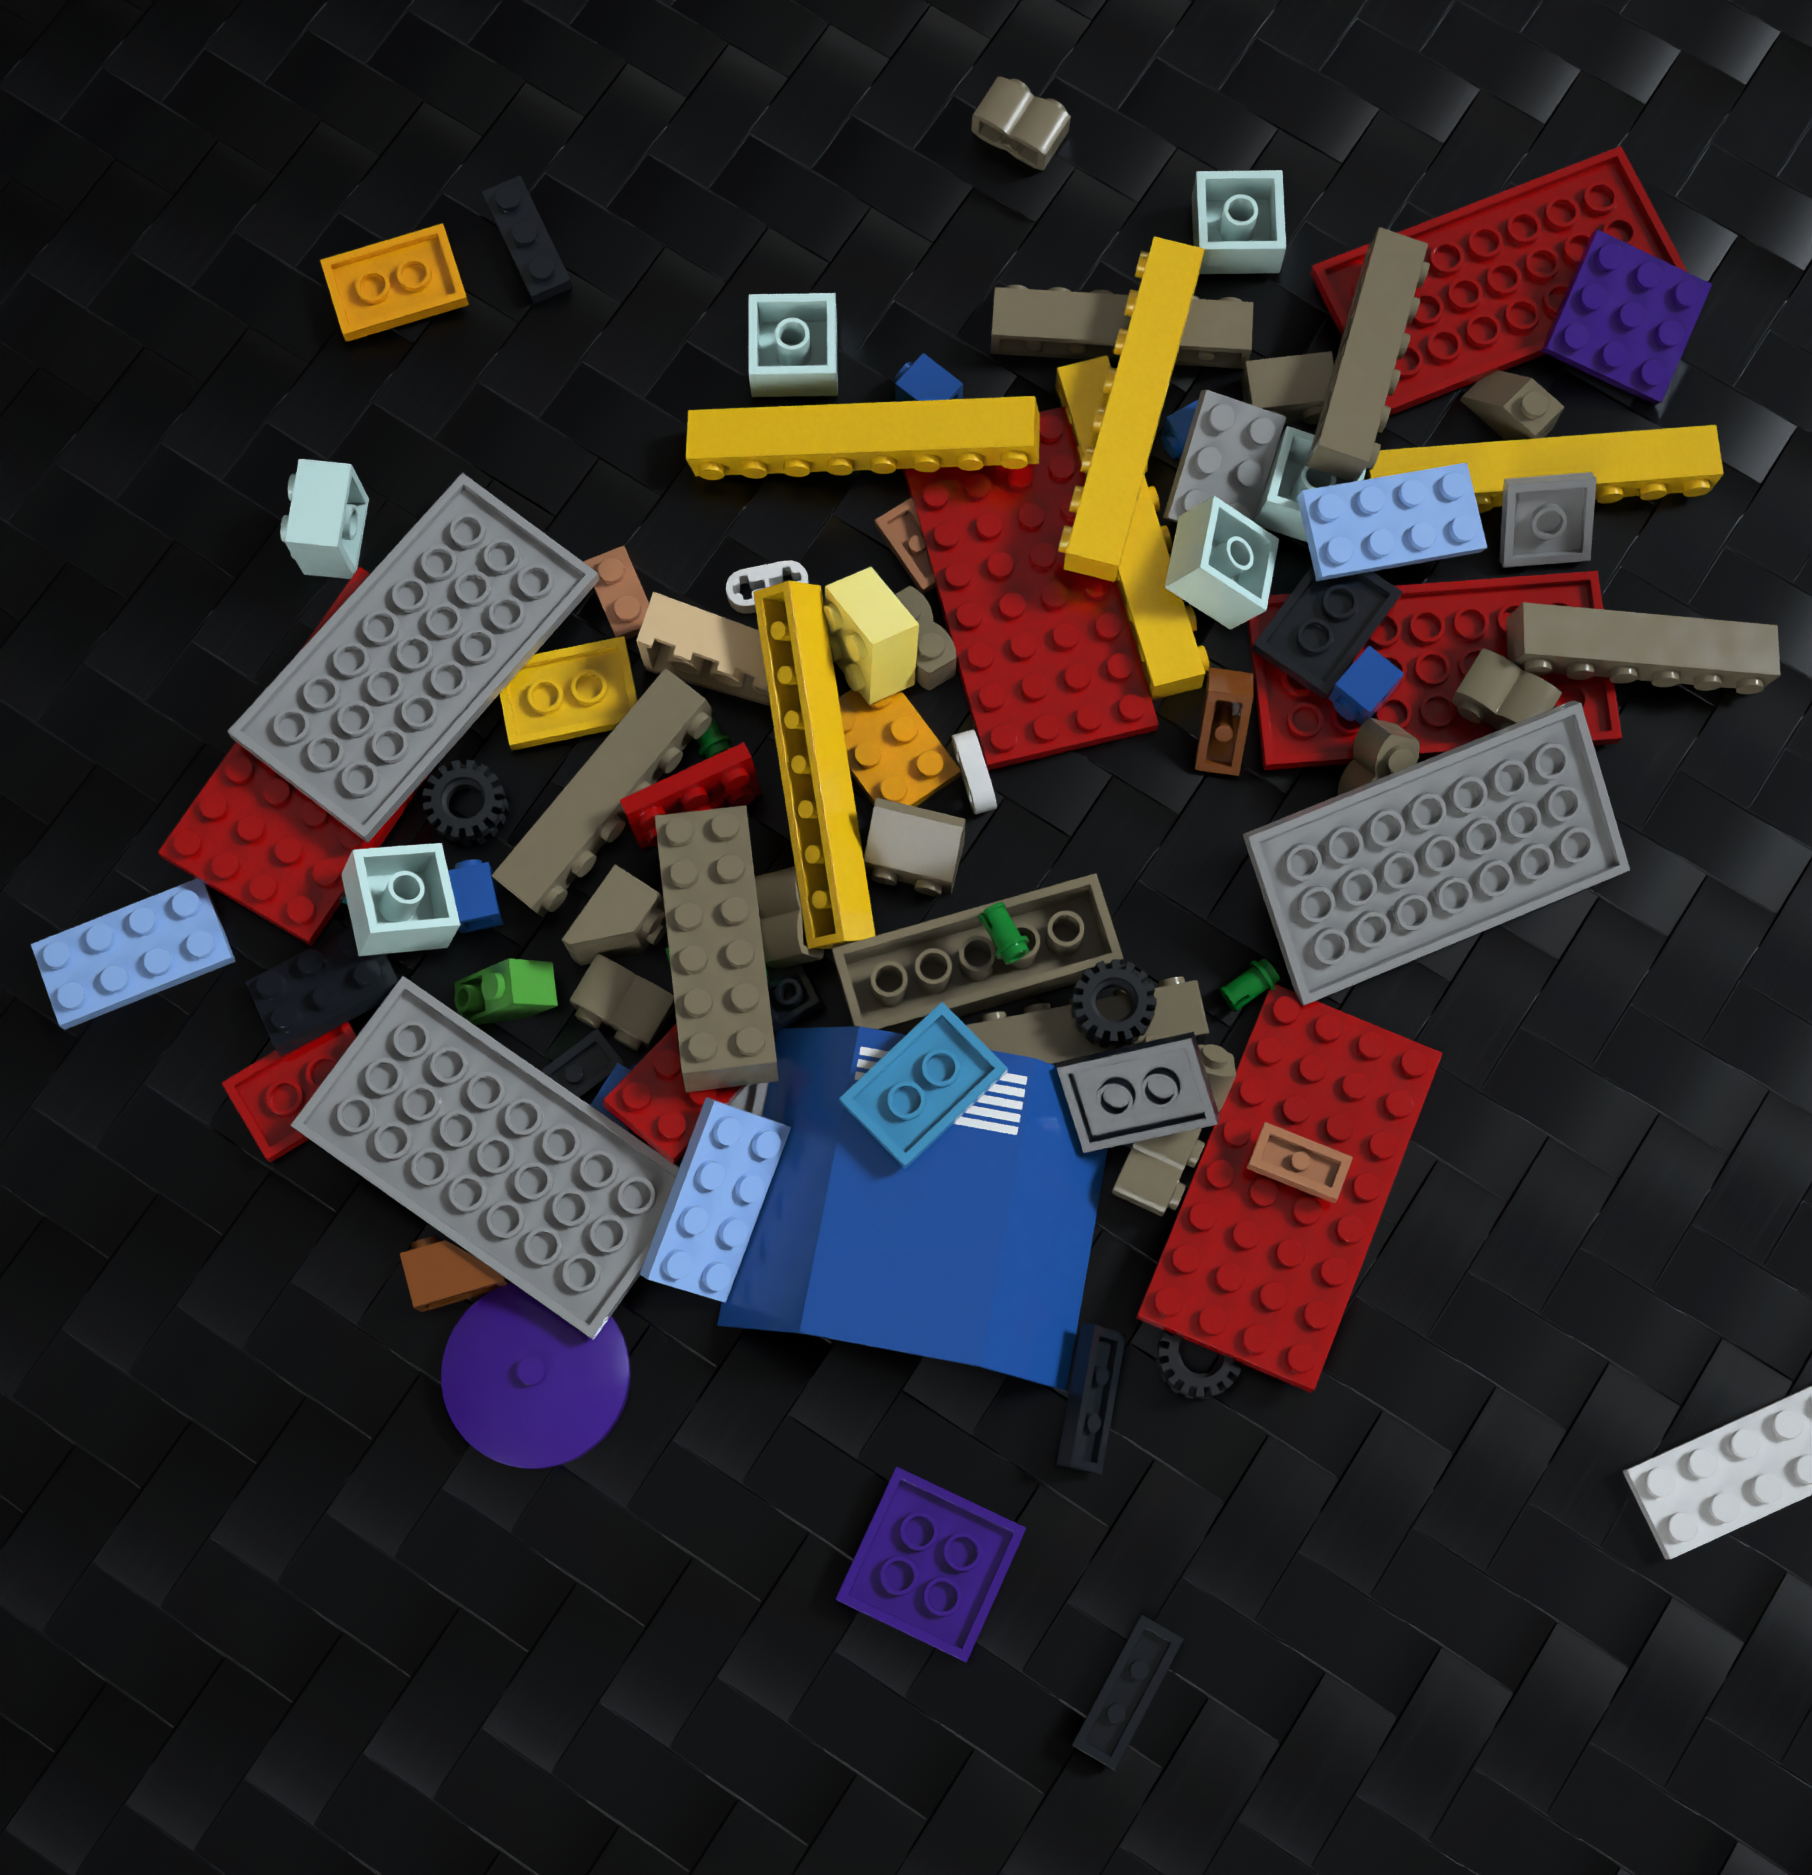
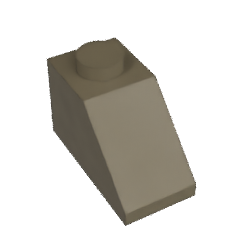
[1460,370,1564,441]

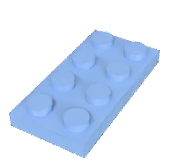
[1297,463,1487,581]
[31,879,236,1030]
[640,1097,791,1303]

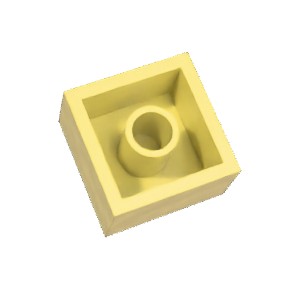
[823,567,919,705]

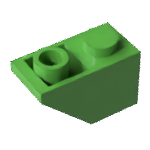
[454,958,558,1025]

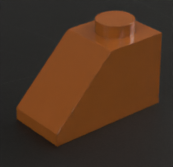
[1195,667,1254,776]
[400,1236,511,1312]

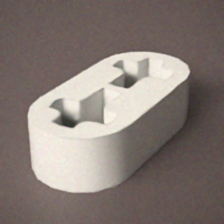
[726,560,809,614]
[952,729,997,815]

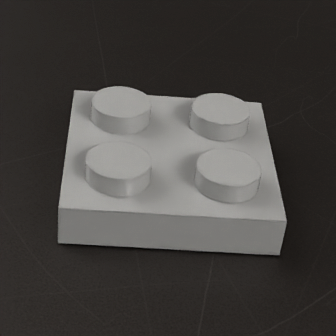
[1499,472,1597,568]

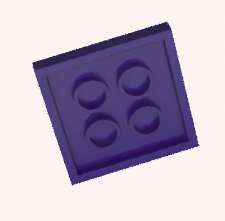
[1541,229,1712,405]
[835,1466,1026,1663]

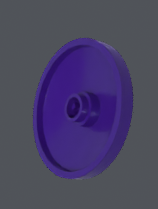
[441,1283,631,1469]

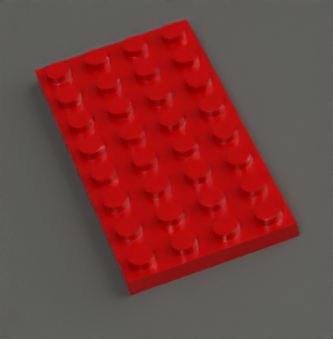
[1310,146,1688,416]
[903,406,1159,770]
[158,567,430,946]
[1247,571,1622,770]
[1136,984,1443,1393]

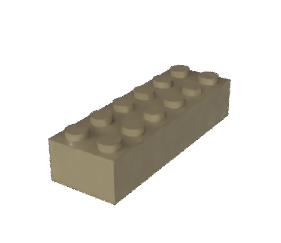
[655,805,779,1092]
[832,873,1124,1034]

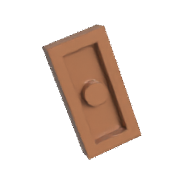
[875,498,935,595]
[583,545,649,640]
[1246,1122,1353,1203]

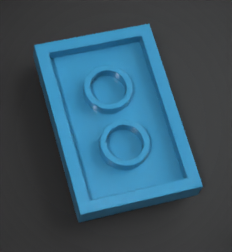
[839,1002,1008,1169]

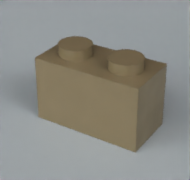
[1241,351,1334,425]

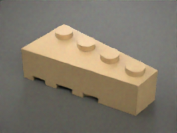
[636,592,770,706]

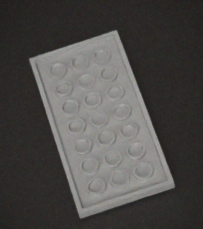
[227,473,599,843]
[1243,701,1630,1005]
[290,976,680,1340]

